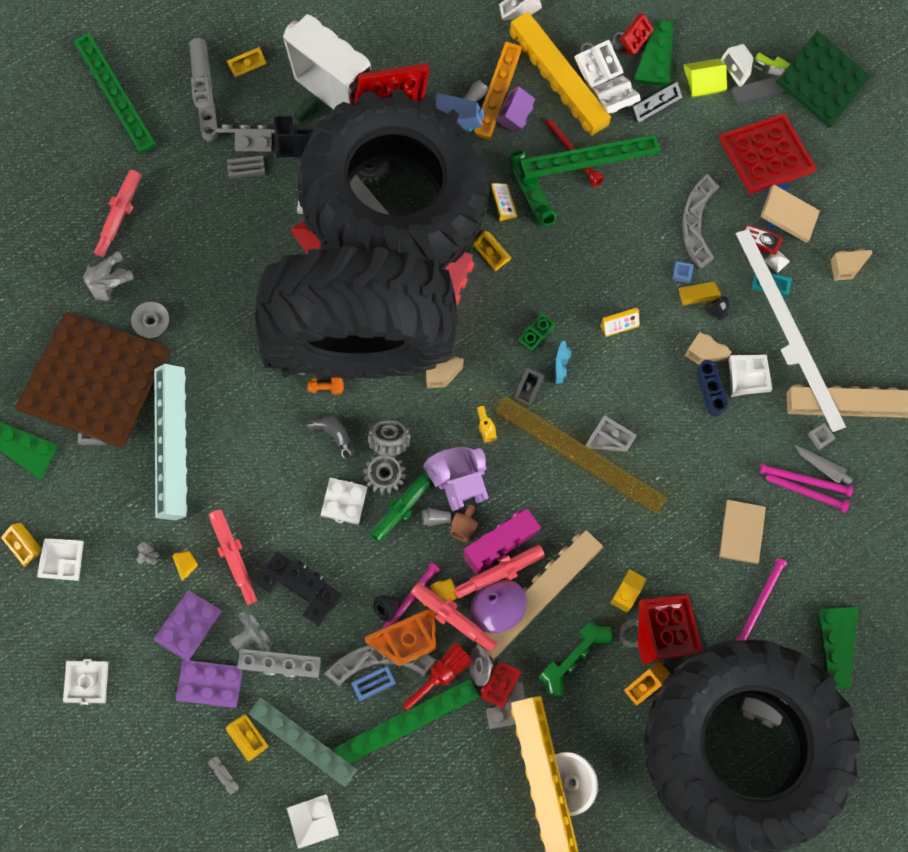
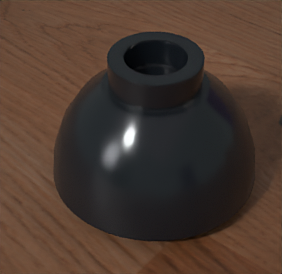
[704,296,730,321]
[373,595,400,622]

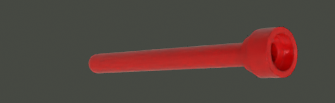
[546,118,604,187]

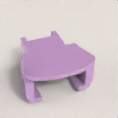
[424,447,489,511]

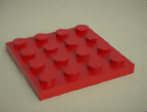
[354,63,430,103]
[718,113,817,195]

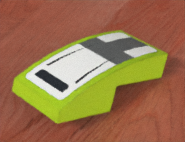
[752,52,790,76]

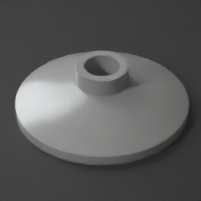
[131,302,169,338]
[469,645,492,686]

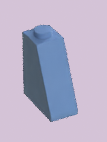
[436,93,484,130]

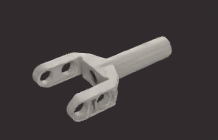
[189,38,218,141]

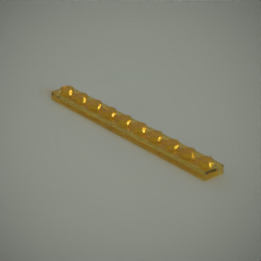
[494,396,668,516]

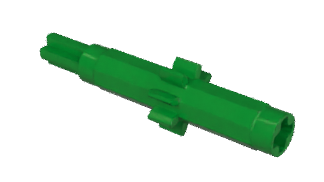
[369,472,432,543]

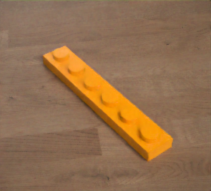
[474,42,522,141]

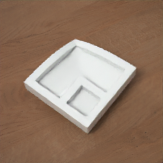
[728,355,772,397]
[37,539,84,581]
[287,794,339,849]

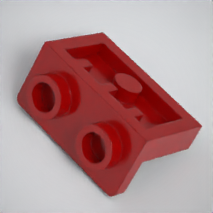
[620,14,654,55]
[481,661,522,709]

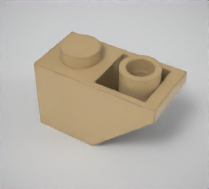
[831,249,872,281]
[685,332,732,365]
[426,357,464,388]

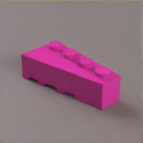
[463,509,541,575]

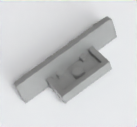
[216,124,274,152]
[238,648,321,678]

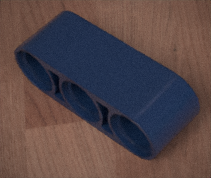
[696,360,728,417]

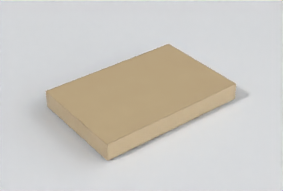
[760,185,819,242]
[719,500,766,564]

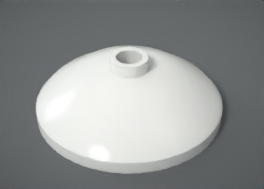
[555,752,598,816]

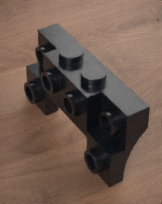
[273,114,330,159]
[253,551,342,627]

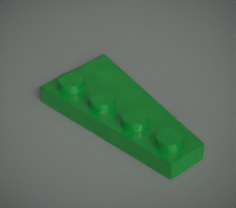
[633,19,674,86]
[0,422,58,481]
[817,607,858,689]

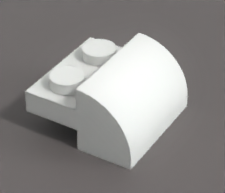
[574,40,624,89]
[591,75,641,113]

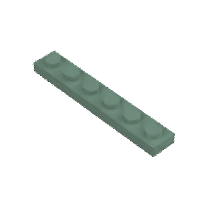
[248,697,357,787]

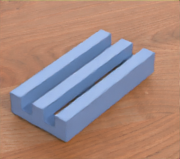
[351,665,396,702]

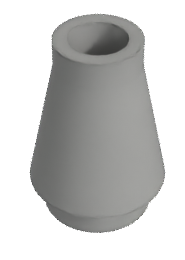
[463,80,488,102]
[422,508,451,527]

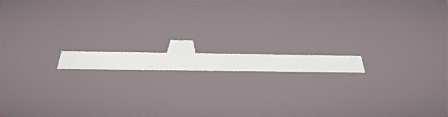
[736,229,846,432]

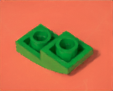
[518,313,557,352]

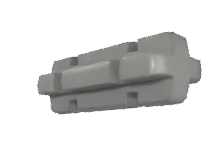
[208,756,239,794]

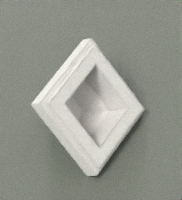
[764,250,790,273]

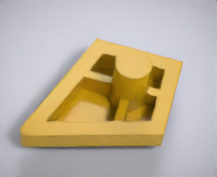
[173,550,198,581]

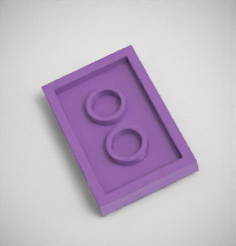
[154,590,222,662]
[176,660,243,708]

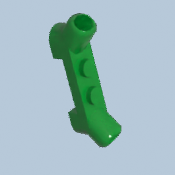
[509,151,557,227]
[539,620,613,697]

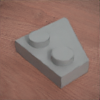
[585,415,637,452]

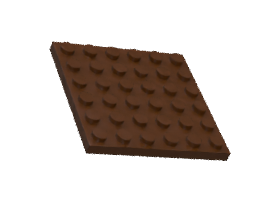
[15,311,171,449]

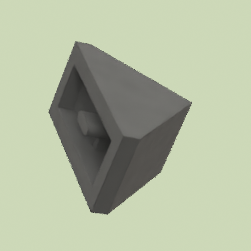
[513,366,545,407]

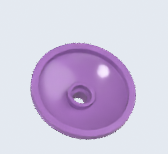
[469,579,527,633]

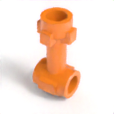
[308,378,344,395]

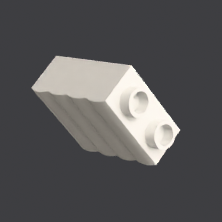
[283,14,372,110]

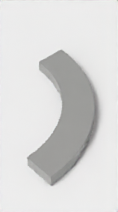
[682,174,719,270]
[324,645,437,687]

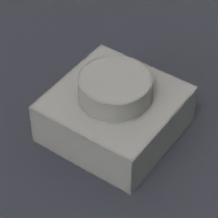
[807,423,836,450]

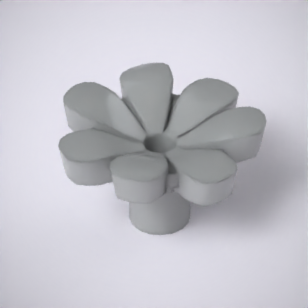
[136,541,159,565]

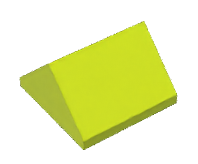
[684,59,727,97]

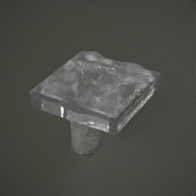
[230,611,271,652]

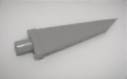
[794,444,853,485]

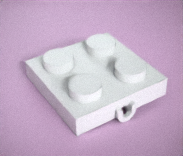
[320,478,367,525]
[63,659,109,705]

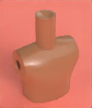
[450,505,478,542]

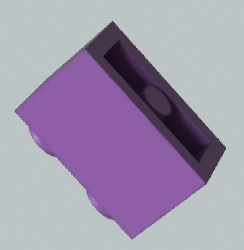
[496,87,535,132]

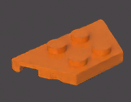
[365,608,436,666]

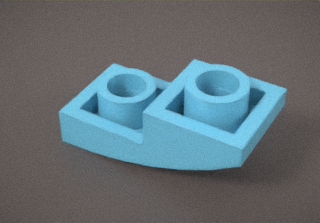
[554,341,571,384]

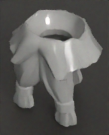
[82,251,134,301]

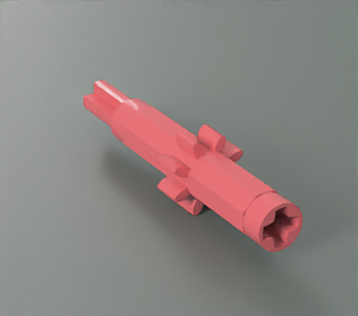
[94,170,142,258]
[208,509,257,605]
[454,545,545,599]
[411,582,498,653]

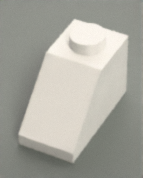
[499,0,542,20]
[720,44,753,87]

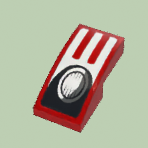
[743,224,783,255]

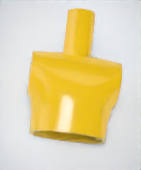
[477,406,497,443]
[423,578,457,606]

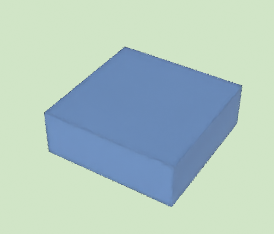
[672,261,694,284]

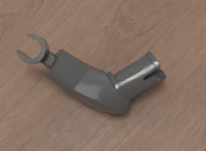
[307,414,356,459]

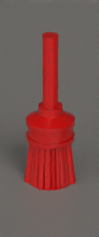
[402,642,474,711]

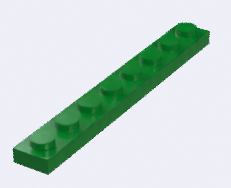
[73,33,157,155]
[519,135,661,179]
[331,679,480,764]

